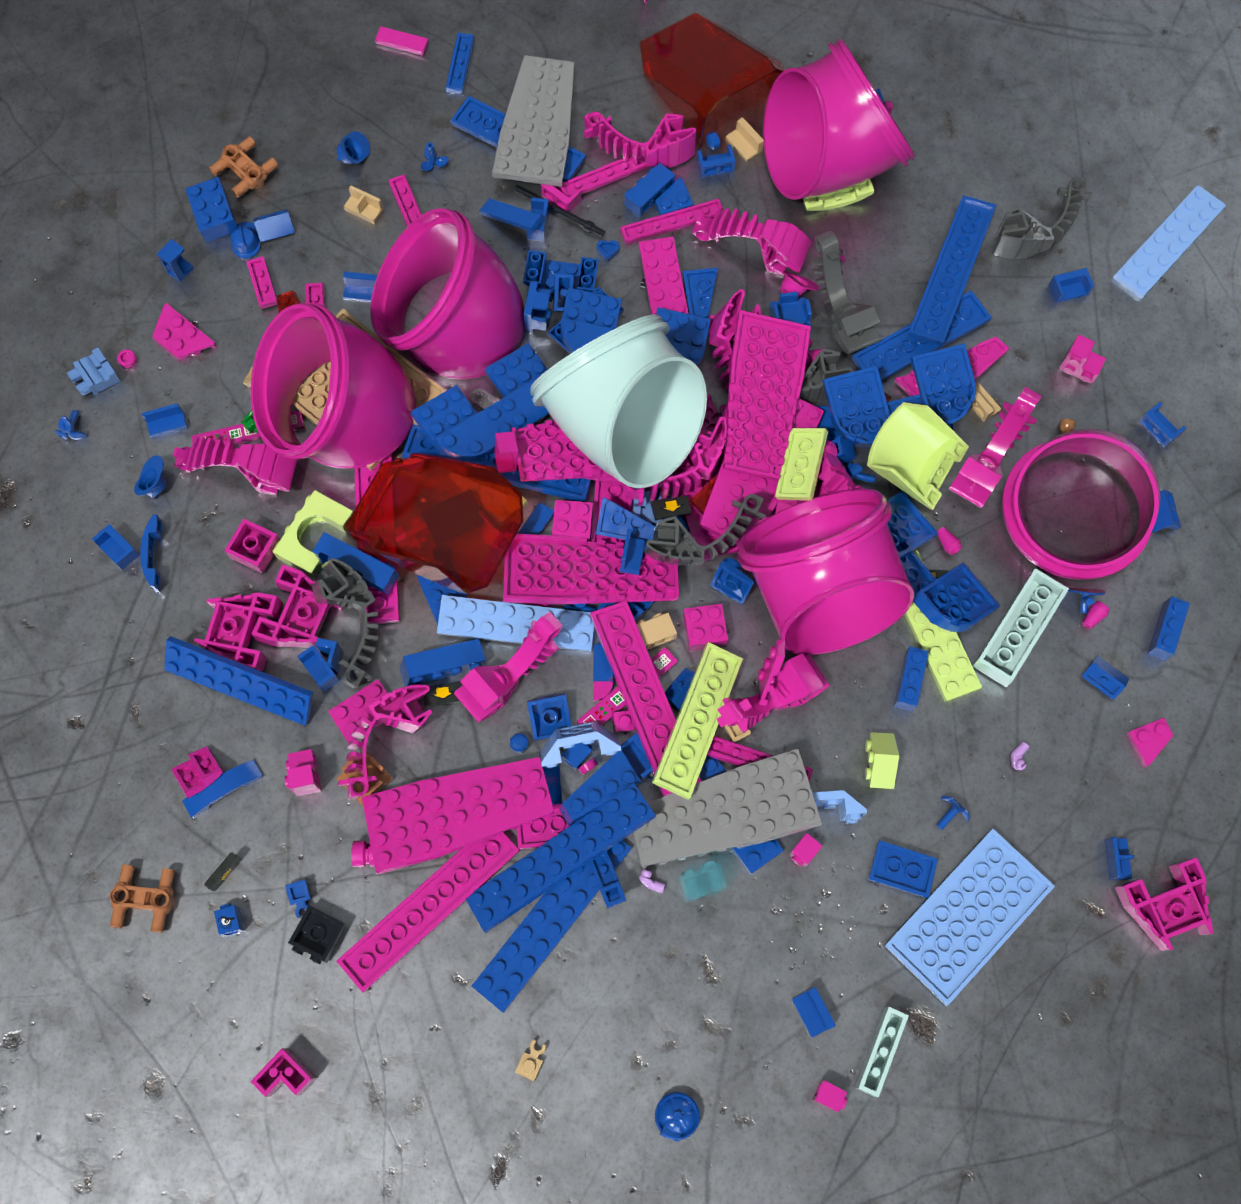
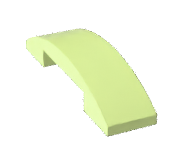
[803,180,874,211]

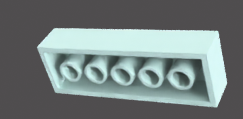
[973,568,1069,687]

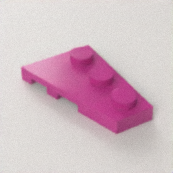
[757,639,785,706]

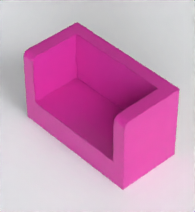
[541,184,582,212]
[494,431,518,473]

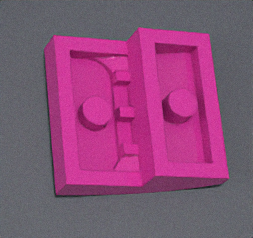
[171,746,223,799]

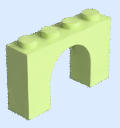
[272,490,356,579]

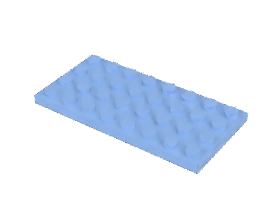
[884,829,1055,1006]

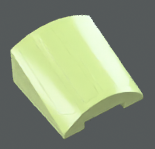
[867,402,969,510]

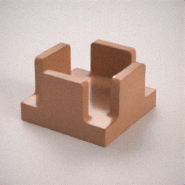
[336,751,394,806]

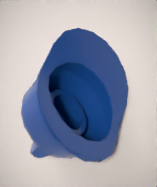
[337,131,370,165]
[230,222,260,259]
[134,455,166,499]

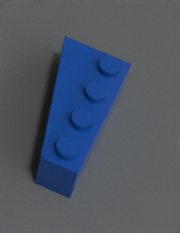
[312,532,399,595]
[400,639,485,687]
[559,750,641,826]

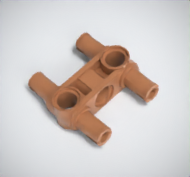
[209,136,279,198]
[109,865,175,933]

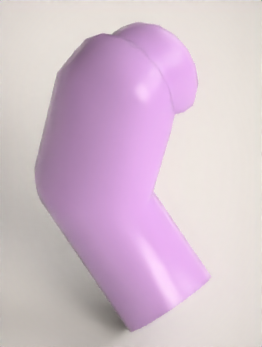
[1011,741,1030,770]
[639,869,666,893]

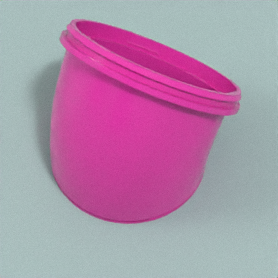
[763,39,916,200]
[370,208,526,379]
[251,303,416,469]
[1002,429,1161,580]
[738,489,914,655]

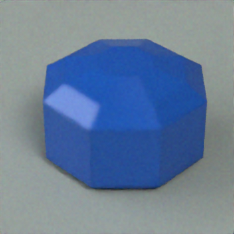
[706,132,721,150]
[510,734,529,753]

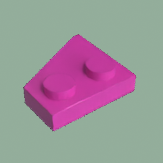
[1127,718,1173,768]

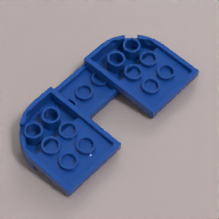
[560,288,710,367]
[410,343,549,462]
[822,343,976,446]
[887,491,1000,632]

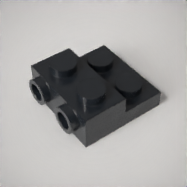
[288,905,346,965]

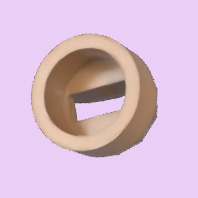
[1060,419,1076,433]

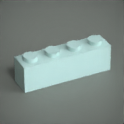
[854,1007,909,1098]

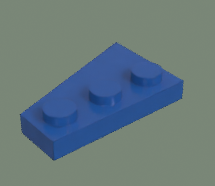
[683,267,718,318]
[596,497,655,544]

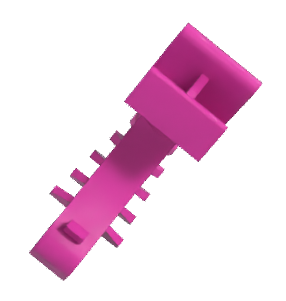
[584,112,696,168]
[692,208,811,275]
[709,289,761,390]
[949,387,1042,508]
[625,417,727,506]
[173,437,298,495]
[454,612,563,723]
[716,653,830,733]
[337,685,432,799]

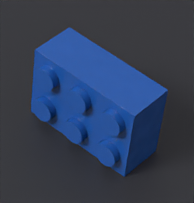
[185,177,238,243]

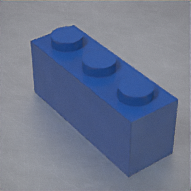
[624,163,675,218]
[1147,596,1190,661]
[893,646,929,712]

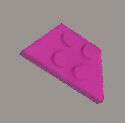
[152,303,217,361]

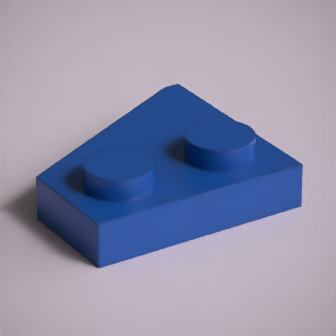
[655,177,694,215]

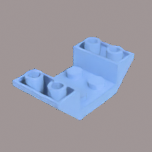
[540,721,621,768]
[813,790,867,824]

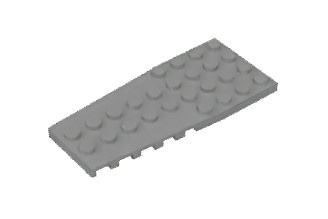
[492,55,574,187]
[633,749,822,868]

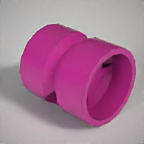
[351,841,375,867]

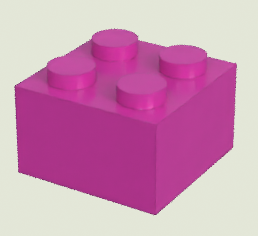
[552,500,593,541]
[224,519,280,574]
[682,604,728,652]

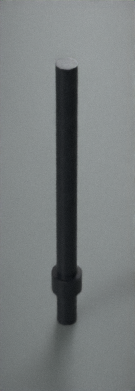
[513,185,606,237]

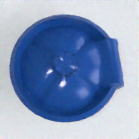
[655,1092,700,1142]

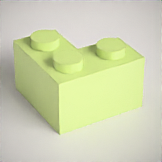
[865,732,899,789]

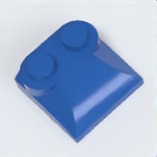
[710,558,754,605]
[527,693,572,741]

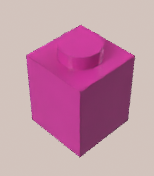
[790,833,822,867]
[812,1080,848,1112]

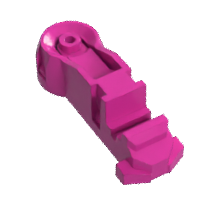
[818,439,863,492]

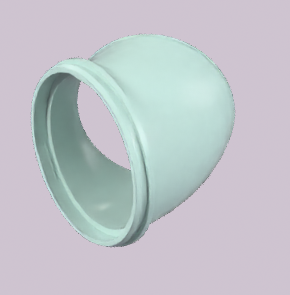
[530,314,707,488]

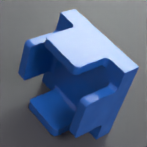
[524,282,553,333]
[769,292,812,333]

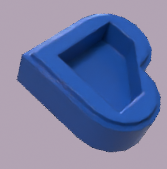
[596,240,620,262]

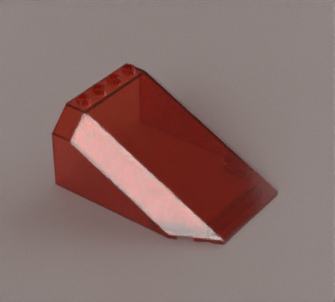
[640,12,786,148]
[345,453,524,594]

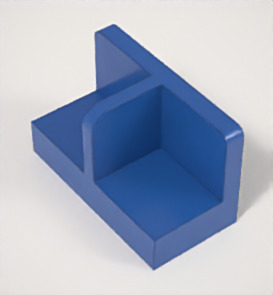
[1105,837,1134,880]

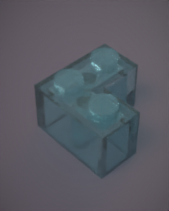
[678,861,727,903]

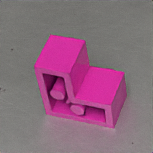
[1059,334,1106,384]
[284,749,322,796]
[250,1048,316,1097]

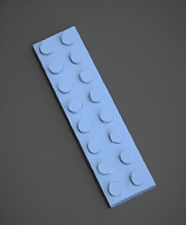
[1113,185,1226,299]
[437,595,594,652]

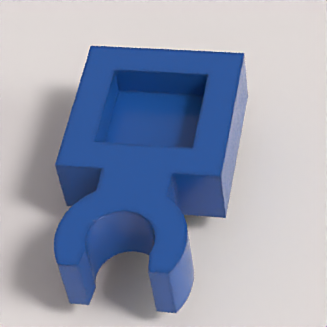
[285,879,311,918]

